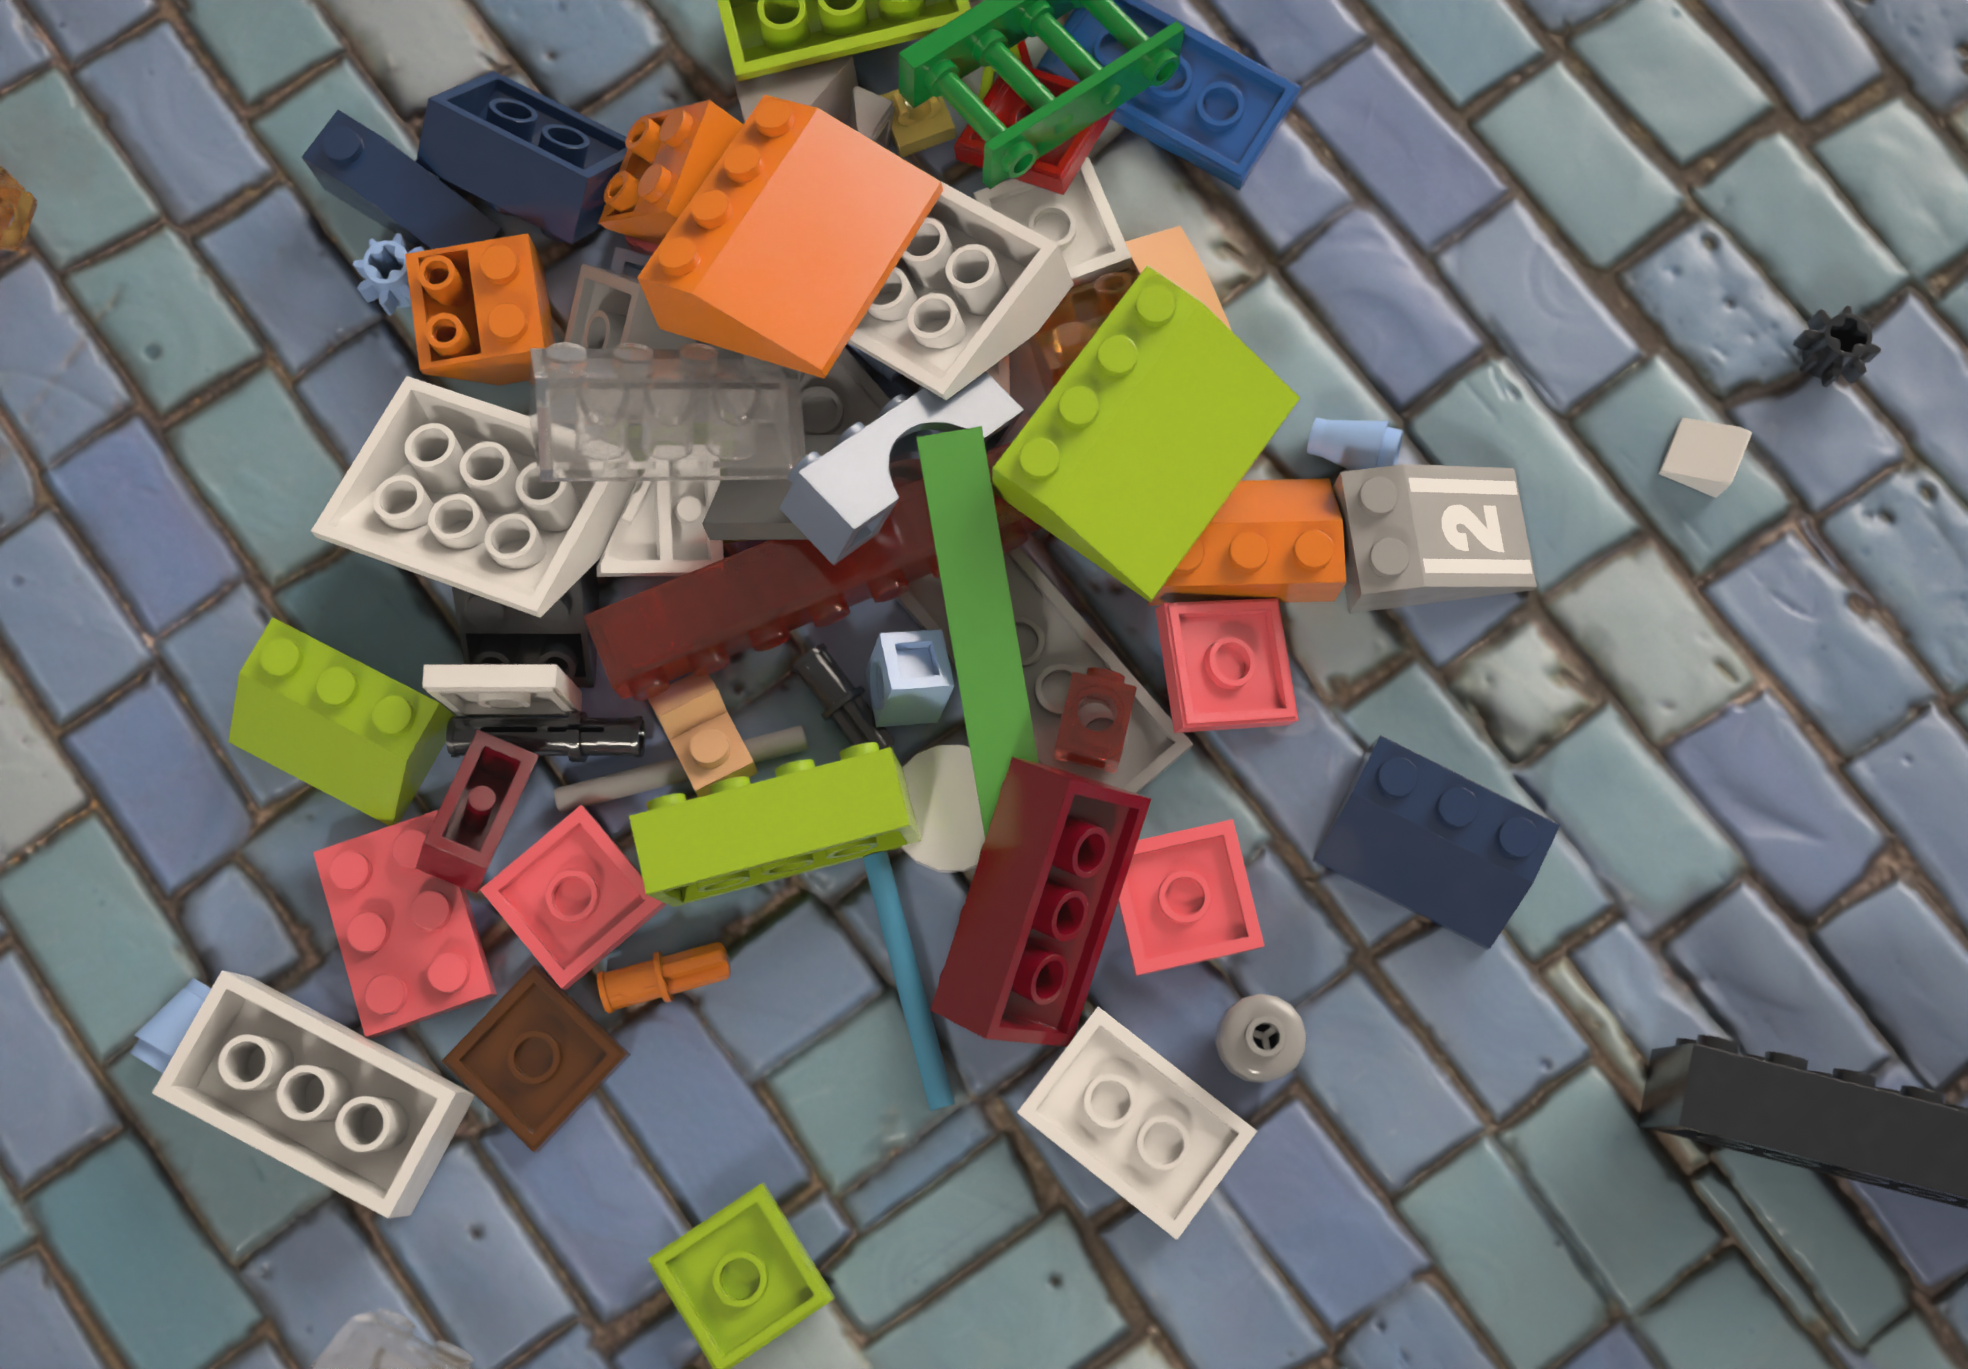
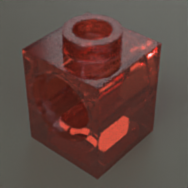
[1053,667,1137,774]

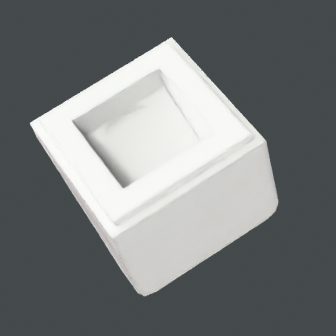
[1658,417,1752,498]

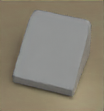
[849,86,894,149]

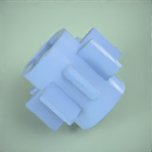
[353,233,424,315]

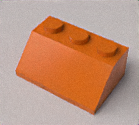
[1147,478,1347,606]

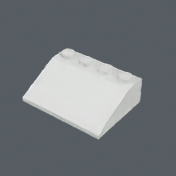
[848,178,1074,401]
[311,376,639,618]

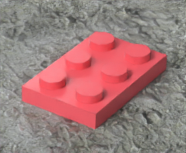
[313,810,497,1038]

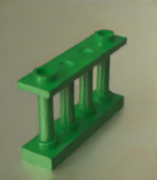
[899,0,1185,189]

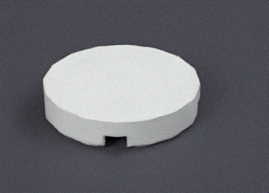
[901,745,985,873]

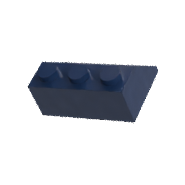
[416,71,628,244]
[1313,735,1560,950]

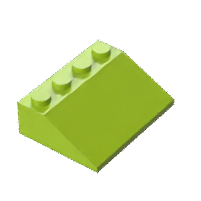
[992,265,1300,603]

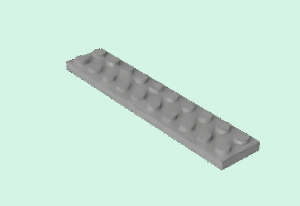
[693,344,1193,794]

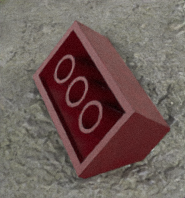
[930,757,1151,1047]

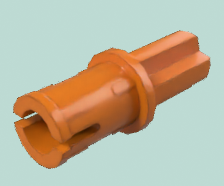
[597,942,731,1014]

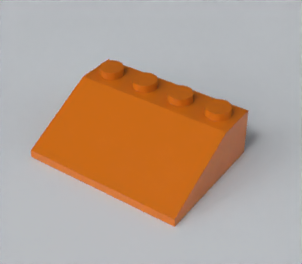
[637,95,943,379]

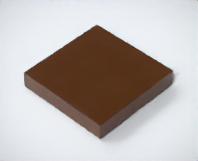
[441,964,631,1153]

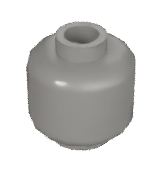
[1215,994,1307,1083]

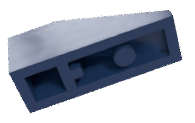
[302,110,504,251]

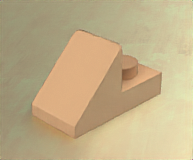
[647,668,758,798]

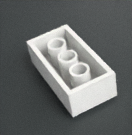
[152,971,475,1218]

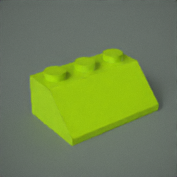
[228,617,456,826]

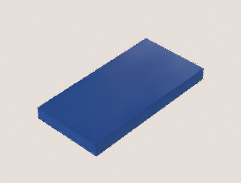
[1036,0,1301,190]

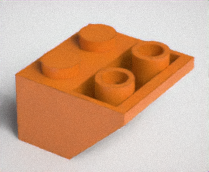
[598,100,743,245]
[405,233,558,385]

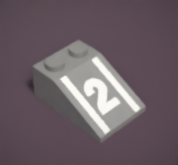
[1333,464,1537,613]

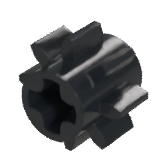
[1793,306,1881,387]

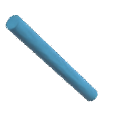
[862,851,955,1111]

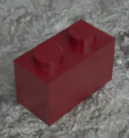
[415,729,539,894]

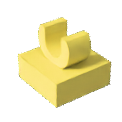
[880,89,956,158]

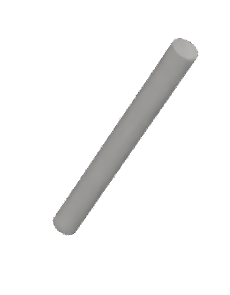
[554,725,809,813]

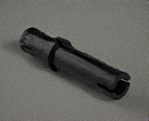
[446,711,646,762]

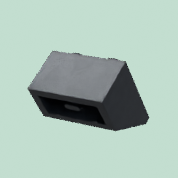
[452,563,599,688]

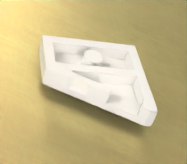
[596,445,724,577]

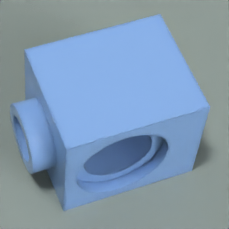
[865,629,955,727]

